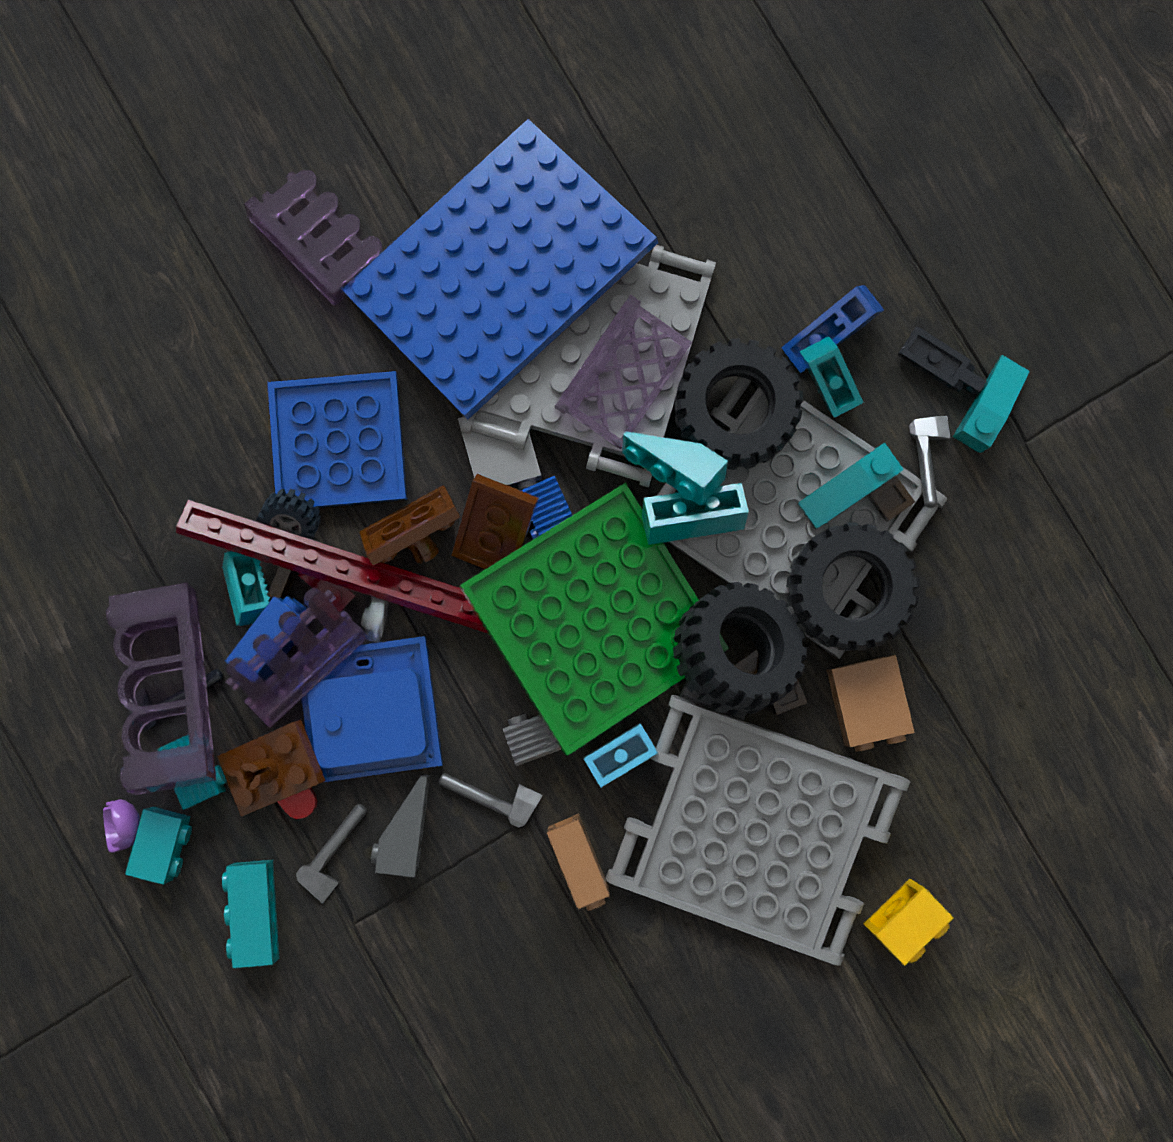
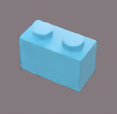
[584,723,658,787]

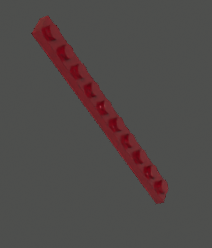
[176,500,488,633]

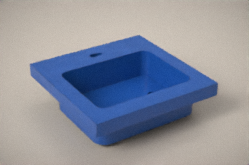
[296,636,443,782]

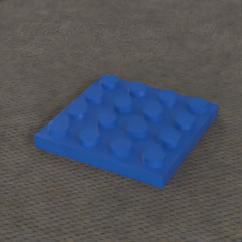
[267,371,407,508]

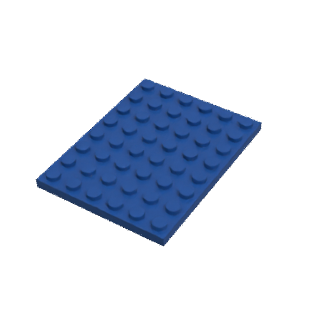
[342,119,658,420]

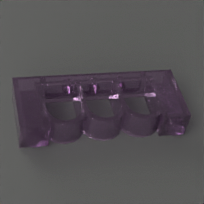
[106,583,216,795]

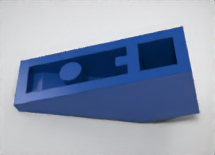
[782,285,884,373]

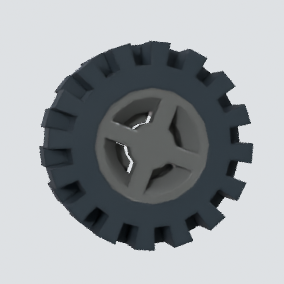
[257,489,321,540]

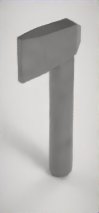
[909,416,950,508]
[439,773,543,828]
[296,804,367,904]

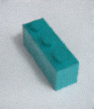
[642,483,749,545]
[222,860,279,968]

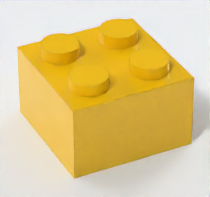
[863,879,953,965]

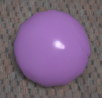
[103,799,141,852]

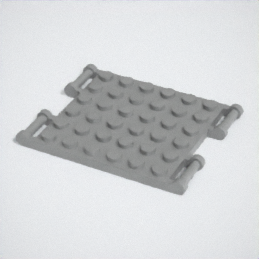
[461,245,716,487]
[657,377,947,659]
[605,695,911,966]

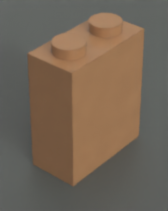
[827,655,915,752]
[547,813,609,911]

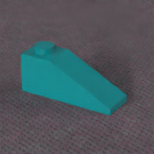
[953,355,1030,453]
[798,443,904,529]

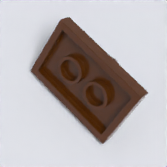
[451,474,539,569]
[359,485,460,566]
[217,720,326,817]

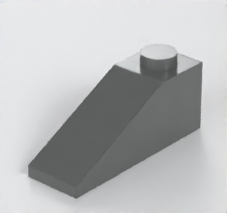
[371,774,431,877]

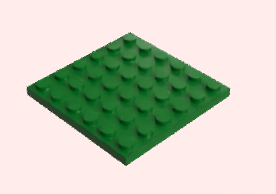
[459,483,729,756]

